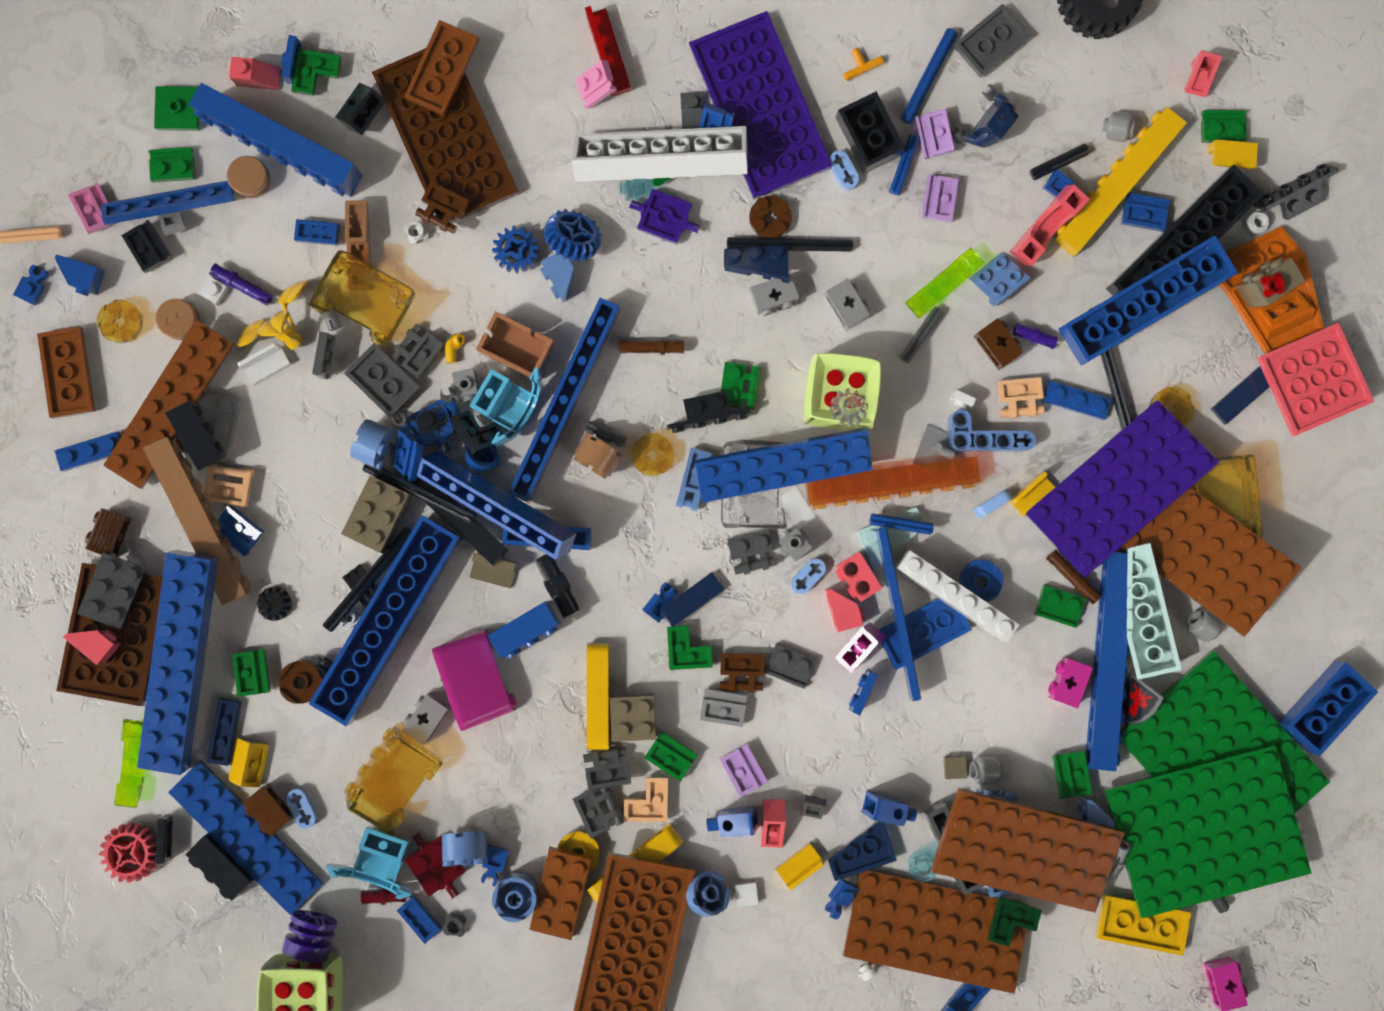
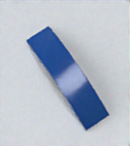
[941,983,990,1011]

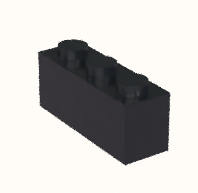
[165,400,225,471]
[185,833,254,901]

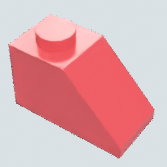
[229,57,281,90]
[825,589,865,632]
[63,629,122,665]
[761,799,786,848]

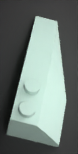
[1127,543,1182,680]

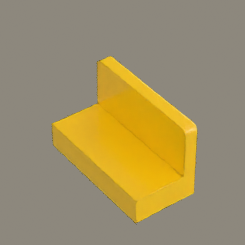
[1207,140,1258,169]
[1009,471,1055,517]
[228,738,269,788]
[775,842,825,891]

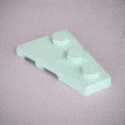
[856,507,923,571]

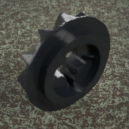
[256,586,292,621]

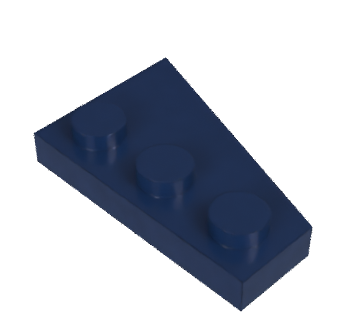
[724,245,789,284]
[827,821,897,881]

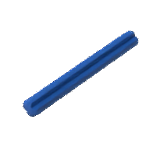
[900,28,957,124]

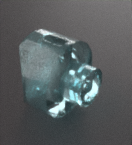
[907,850,936,882]

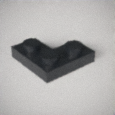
[449,410,504,456]

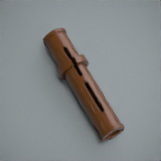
[619,338,684,355]
[1046,549,1102,605]

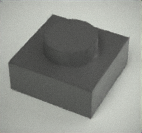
[800,795,827,819]

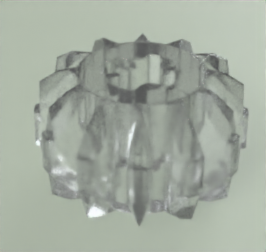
[830,388,868,428]

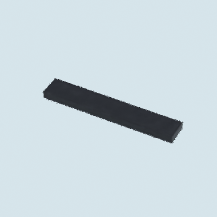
[404,476,508,566]

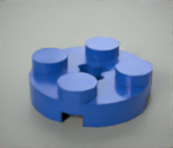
[959,560,1004,602]

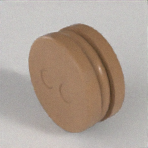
[227,156,271,199]
[156,299,200,340]

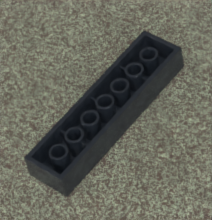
[1106,164,1264,296]

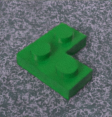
[291,49,342,96]
[667,625,713,670]

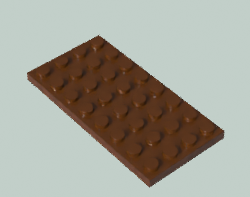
[372,48,519,223]

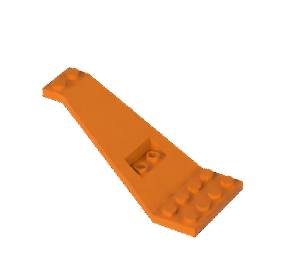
[1219,226,1324,354]

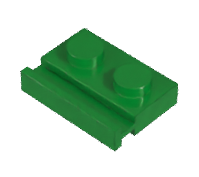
[1201,110,1246,143]
[148,147,195,183]
[1034,585,1086,628]
[232,649,271,697]
[644,731,698,782]
[1052,750,1092,799]

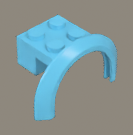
[470,367,542,447]
[326,826,413,900]

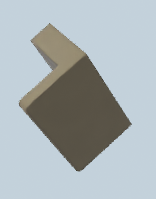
[470,552,518,588]

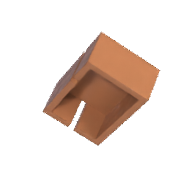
[476,311,555,378]

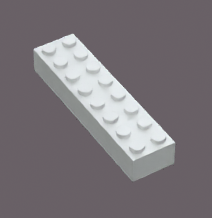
[572,126,748,182]

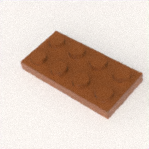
[404,20,479,117]
[37,326,95,419]
[529,846,592,940]

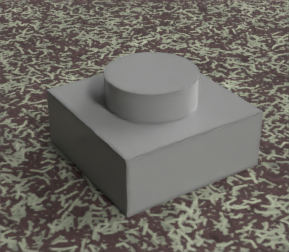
[158,211,186,236]

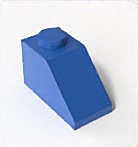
[55,254,105,296]

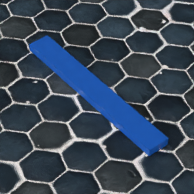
[875,527,921,701]

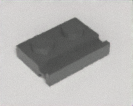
[312,331,335,380]
[764,644,816,689]

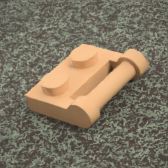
[203,463,255,507]

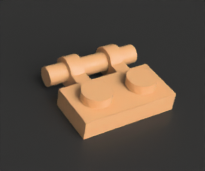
[997,377,1044,419]

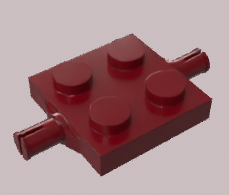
[405,832,466,899]

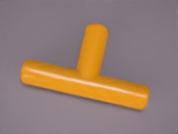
[843,48,884,81]

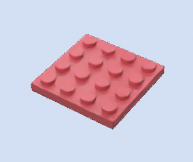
[1257,322,1375,437]

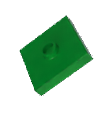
[154,86,199,131]

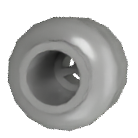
[1102,112,1136,142]
[1188,610,1222,642]
[969,756,1004,785]

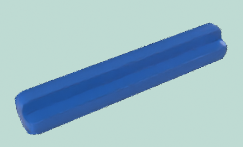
[889,134,920,196]
[869,513,934,535]

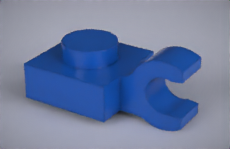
[642,582,678,623]
[825,878,860,920]

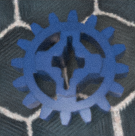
[492,226,539,274]

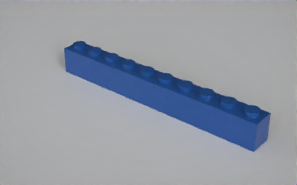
[508,297,620,504]
[1085,552,1130,771]

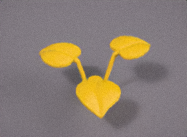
[236,280,310,350]

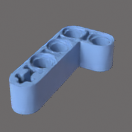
[948,409,1036,452]

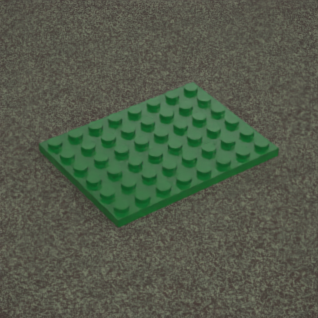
[1120,650,1330,813]
[1104,744,1312,919]

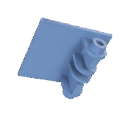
[969,252,1031,307]

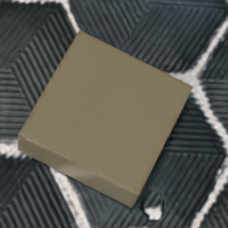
[943,756,967,779]

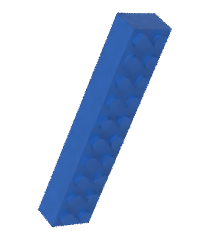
[309,515,463,726]
[137,550,219,775]

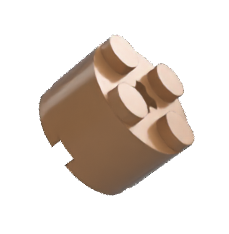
[573,432,623,479]

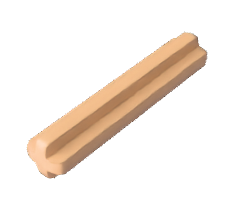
[0,226,63,244]

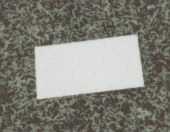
[778,486,816,529]

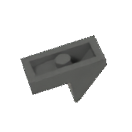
[680,92,703,129]

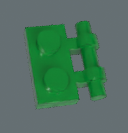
[721,362,762,409]

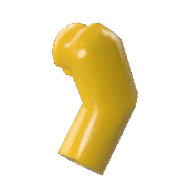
[445,333,465,364]

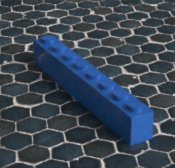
[416,451,577,560]

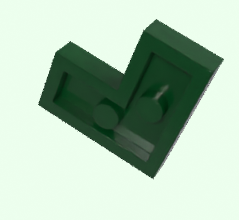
[987,896,1042,947]

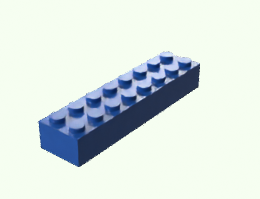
[189,82,363,197]
[1059,236,1238,366]

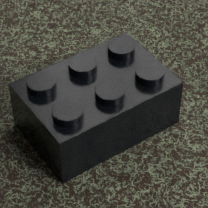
[835,91,905,174]

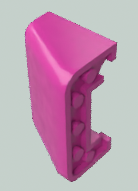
[432,629,517,731]

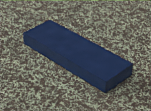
[1210,366,1270,425]
[660,572,724,627]
[206,697,243,766]

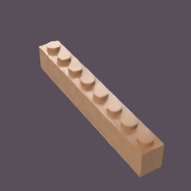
[143,436,251,606]

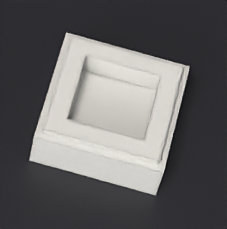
[734,881,759,907]

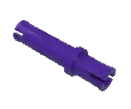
[209,263,273,306]

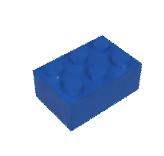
[487,601,561,659]

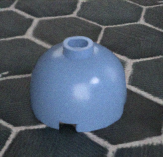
[686,871,730,917]

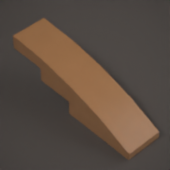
[345,200,371,291]

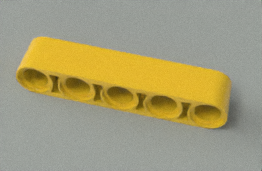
[587,643,609,750]
[586,824,684,903]

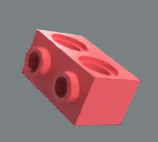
[835,552,882,602]

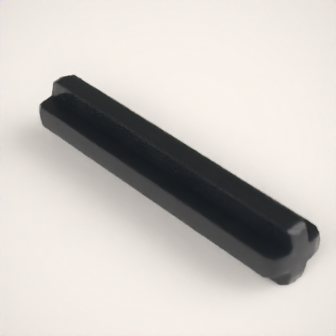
[1029,144,1090,180]

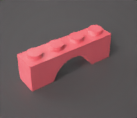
[1009,185,1089,266]

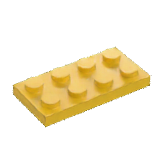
[1095,894,1191,956]

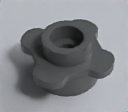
[443,913,467,937]

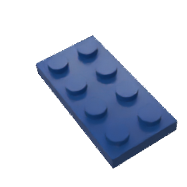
[878,598,972,670]

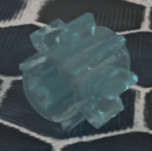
[620,179,645,201]

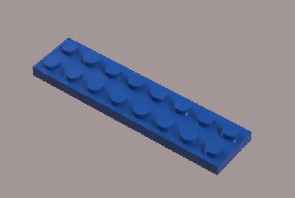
[694,427,873,503]
[168,760,323,915]

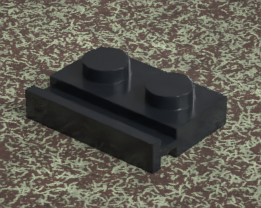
[121,220,172,273]

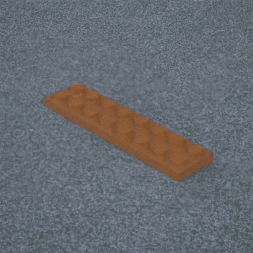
[103,320,235,489]

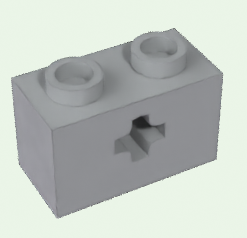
[749,274,799,316]
[824,278,870,331]
[402,693,451,746]

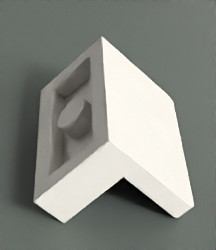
[237,342,292,385]

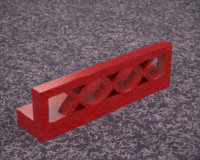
[585,6,631,96]

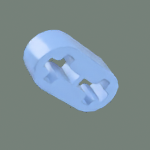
[830,151,859,191]
[973,488,1013,519]
[791,559,826,594]
[286,788,318,829]

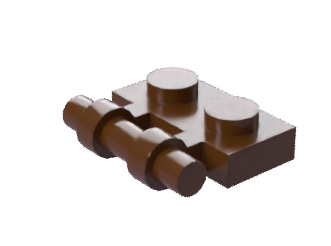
[415,181,470,234]
[720,653,764,693]

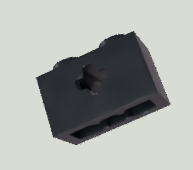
[335,82,386,135]

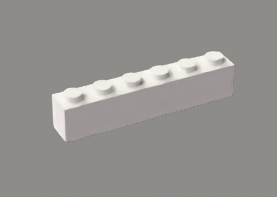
[895,550,1019,643]

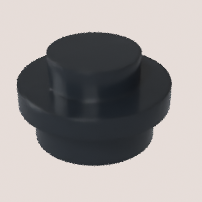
[417,411,439,433]

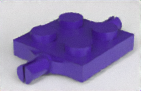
[629,189,700,245]

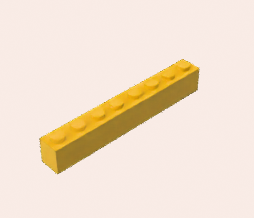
[1054,107,1187,257]

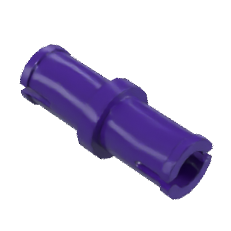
[1012,322,1058,350]

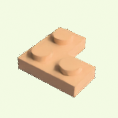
[624,777,668,822]

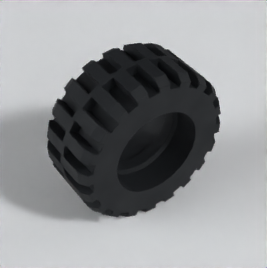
[1057,0,1143,39]

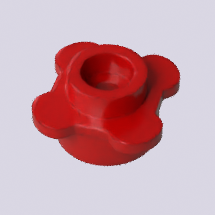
[1260,273,1285,298]

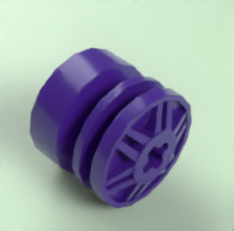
[282,910,338,963]

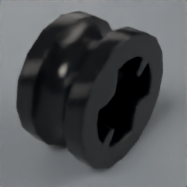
[313,655,333,673]

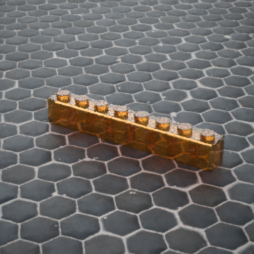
[804,456,981,510]

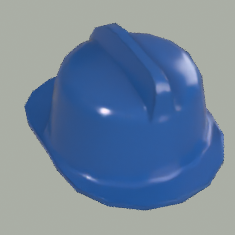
[463,442,500,476]

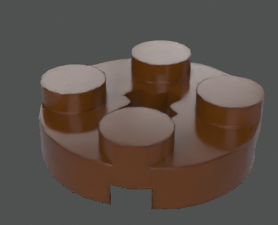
[749,196,792,238]
[278,660,324,704]

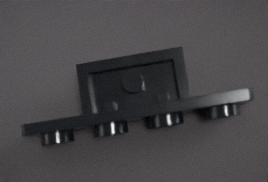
[1253,164,1339,220]
[666,391,752,433]

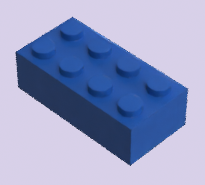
[1278,660,1378,756]

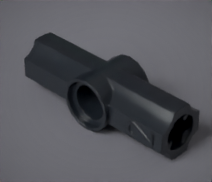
[534,554,580,618]

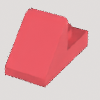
[1184,50,1223,97]

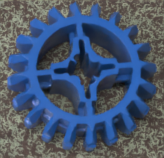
[544,209,602,262]

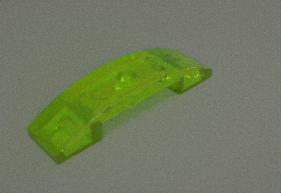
[905,247,984,319]
[114,719,146,808]

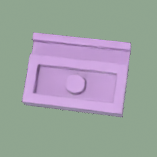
[915,108,955,160]
[921,174,959,223]
[719,743,768,798]

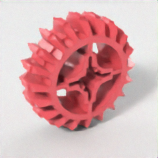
[99,822,156,883]

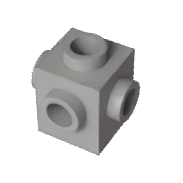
[451,368,483,403]
[778,527,812,562]

